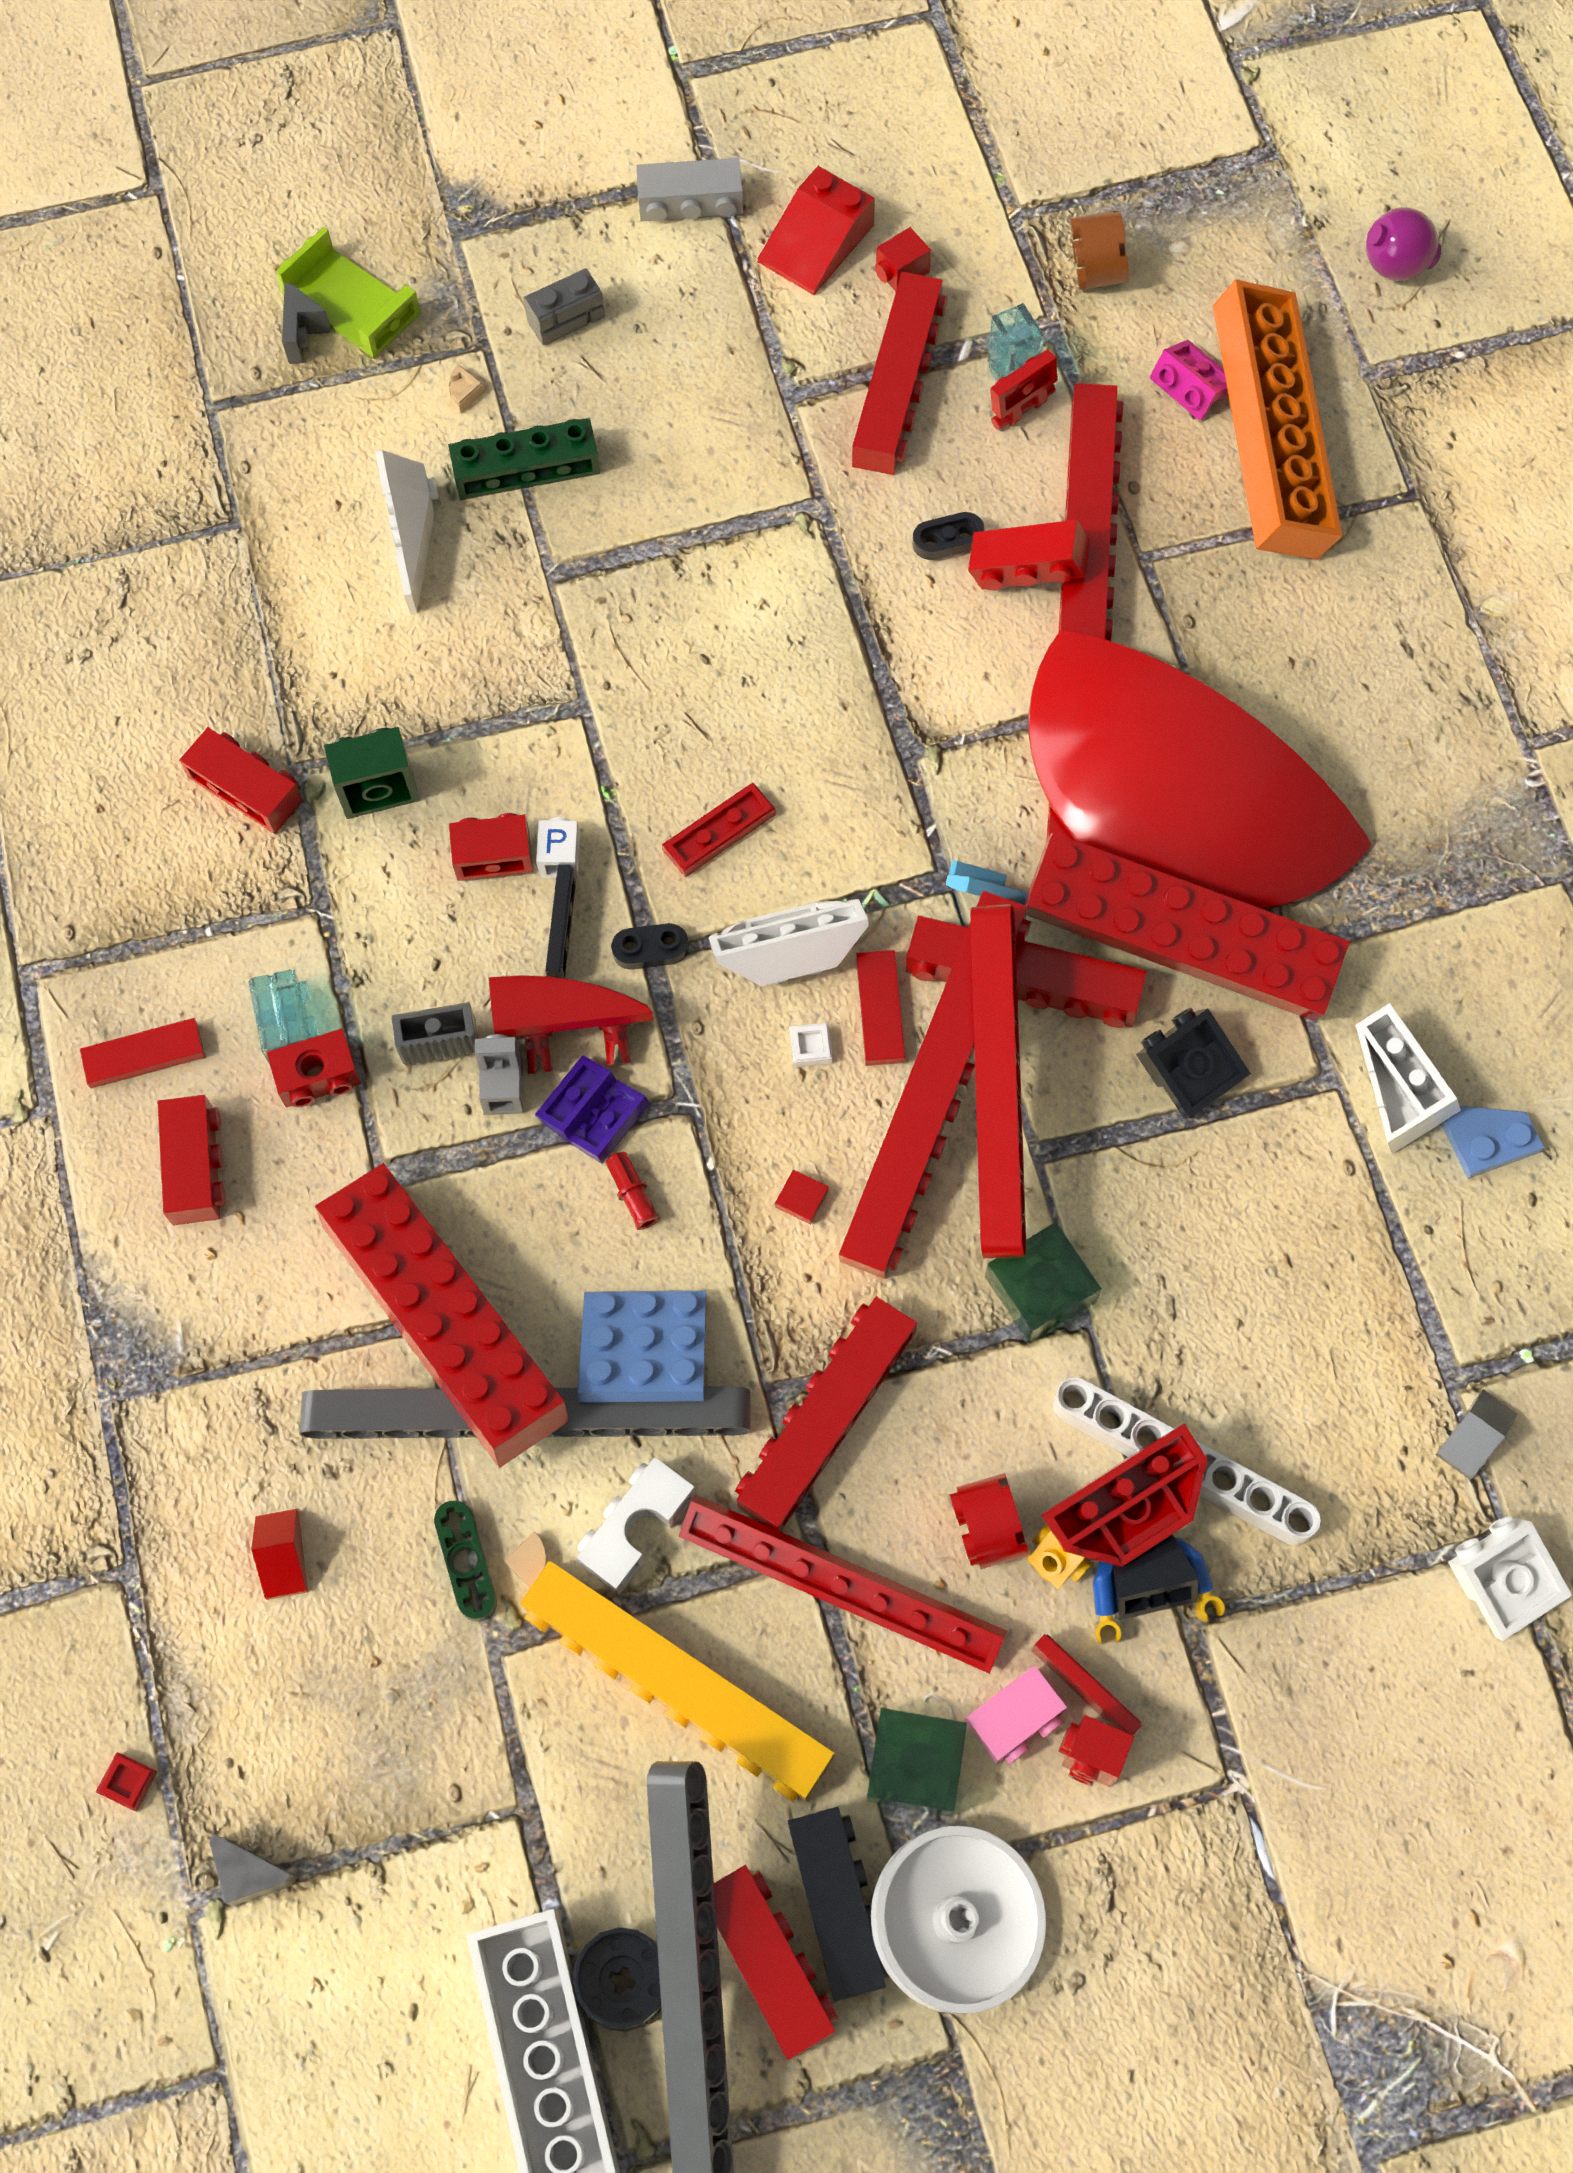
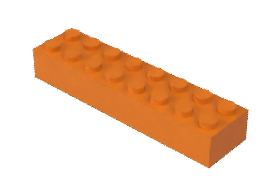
[1213,279,1343,560]

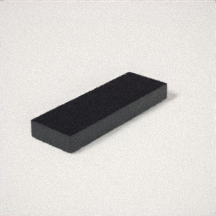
[545,864,576,978]

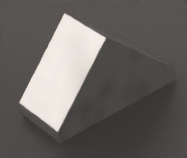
[209,1834,298,1906]

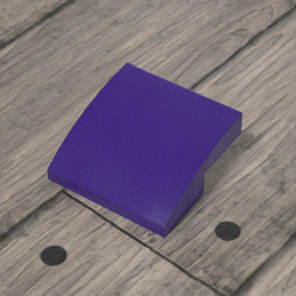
[534,1055,650,1164]

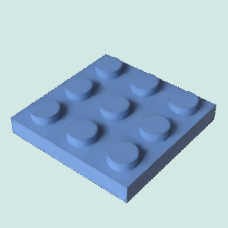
[578,1291,707,1402]

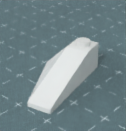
[375,450,439,614]

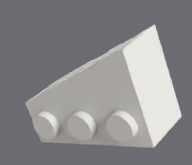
[1356,1003,1461,1154]

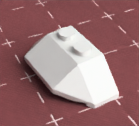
[709,899,869,986]

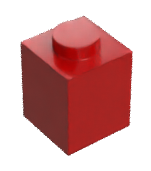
[875,227,931,292]

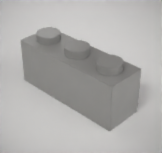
[636,158,743,221]

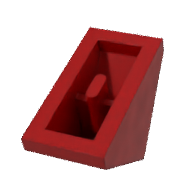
[251,1509,308,1600]

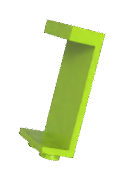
[276,227,421,359]

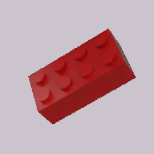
[714,1864,839,2061]

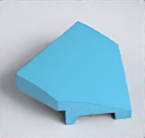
[946,860,1028,905]

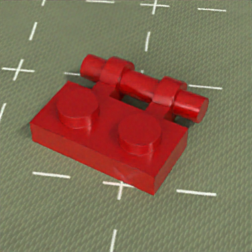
[990,349,1058,430]

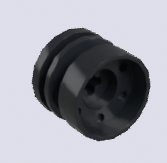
[573,1927,662,2032]

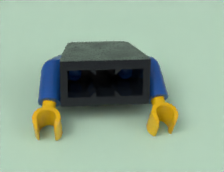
[1093,1534,1225,1644]

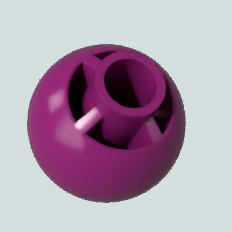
[1366,207,1441,281]

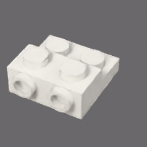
[1448,1516,1572,1641]

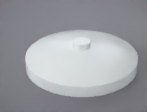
[871,1826,1046,2014]

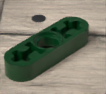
[434,1500,497,1622]

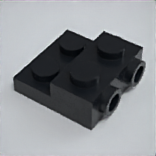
[1136,1007,1251,1119]

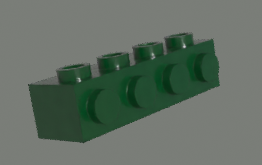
[448,418,601,500]

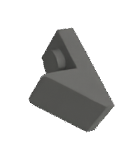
[282,283,331,364]

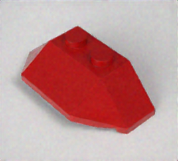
[1041,1423,1208,1567]

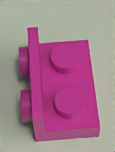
[1150,339,1229,420]

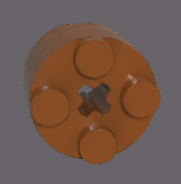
[1070,211,1129,290]

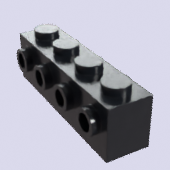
[787,1806,890,2003]

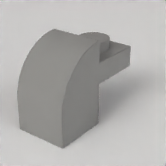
[475,1034,523,1115]

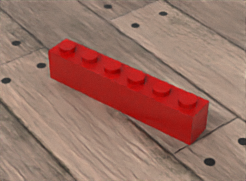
[852,272,947,475]
[905,915,1147,1028]
[735,1296,917,1532]

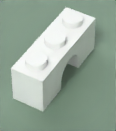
[576,1457,696,1595]

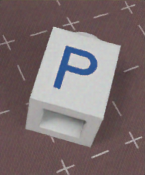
[536,817,580,879]

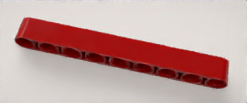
[970,904,1027,1259]

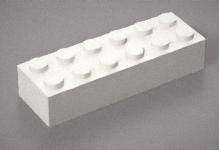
[466,1909,620,2173]

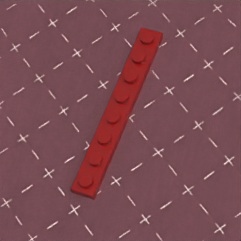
[678,1495,1007,1674]

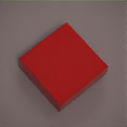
[775,1169,829,1225]
[96,1752,158,1812]

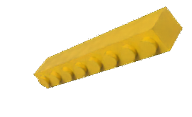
[520,1560,834,1803]

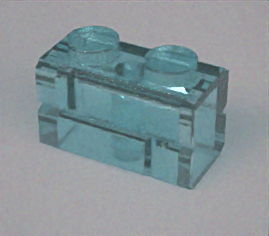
[248,969,318,1063]

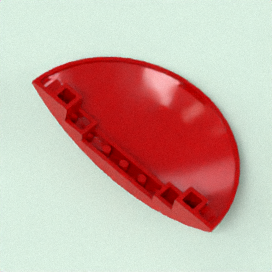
[1028,630,1372,910]

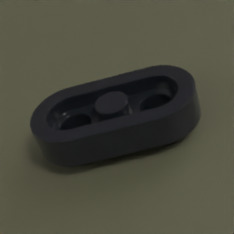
[912,512,984,560]
[611,923,689,970]

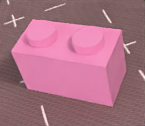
[964,1665,1067,1765]

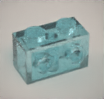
[988,303,1044,381]

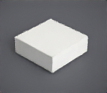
[789,1023,833,1068]

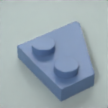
[1441,1106,1544,1179]

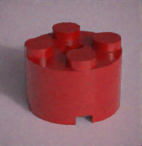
[949,1473,1030,1569]

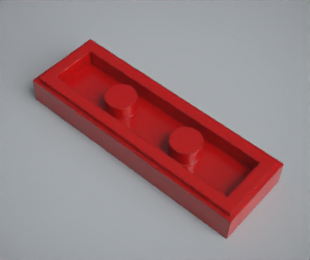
[662,782,776,877]
[856,950,905,1066]
[80,1018,205,1089]
[1032,1634,1142,1735]

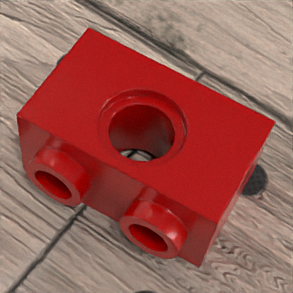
[266,1028,361,1108]

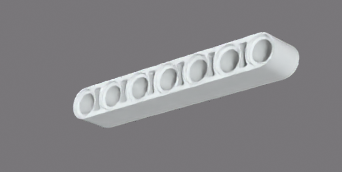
[1053,1377,1321,1546]

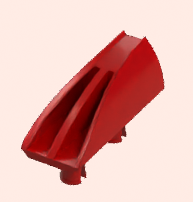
[489,975,653,1074]

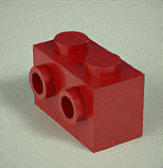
[449,813,533,881]
[1058,1715,1135,1787]

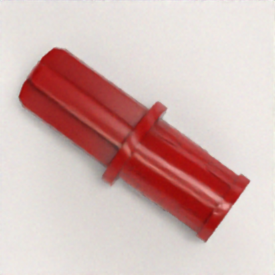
[606,1151,660,1230]

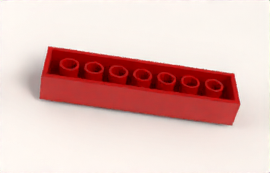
[1024,832,1350,1021]
[315,1163,569,1468]

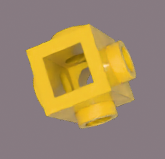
[1027,1525,1093,1589]

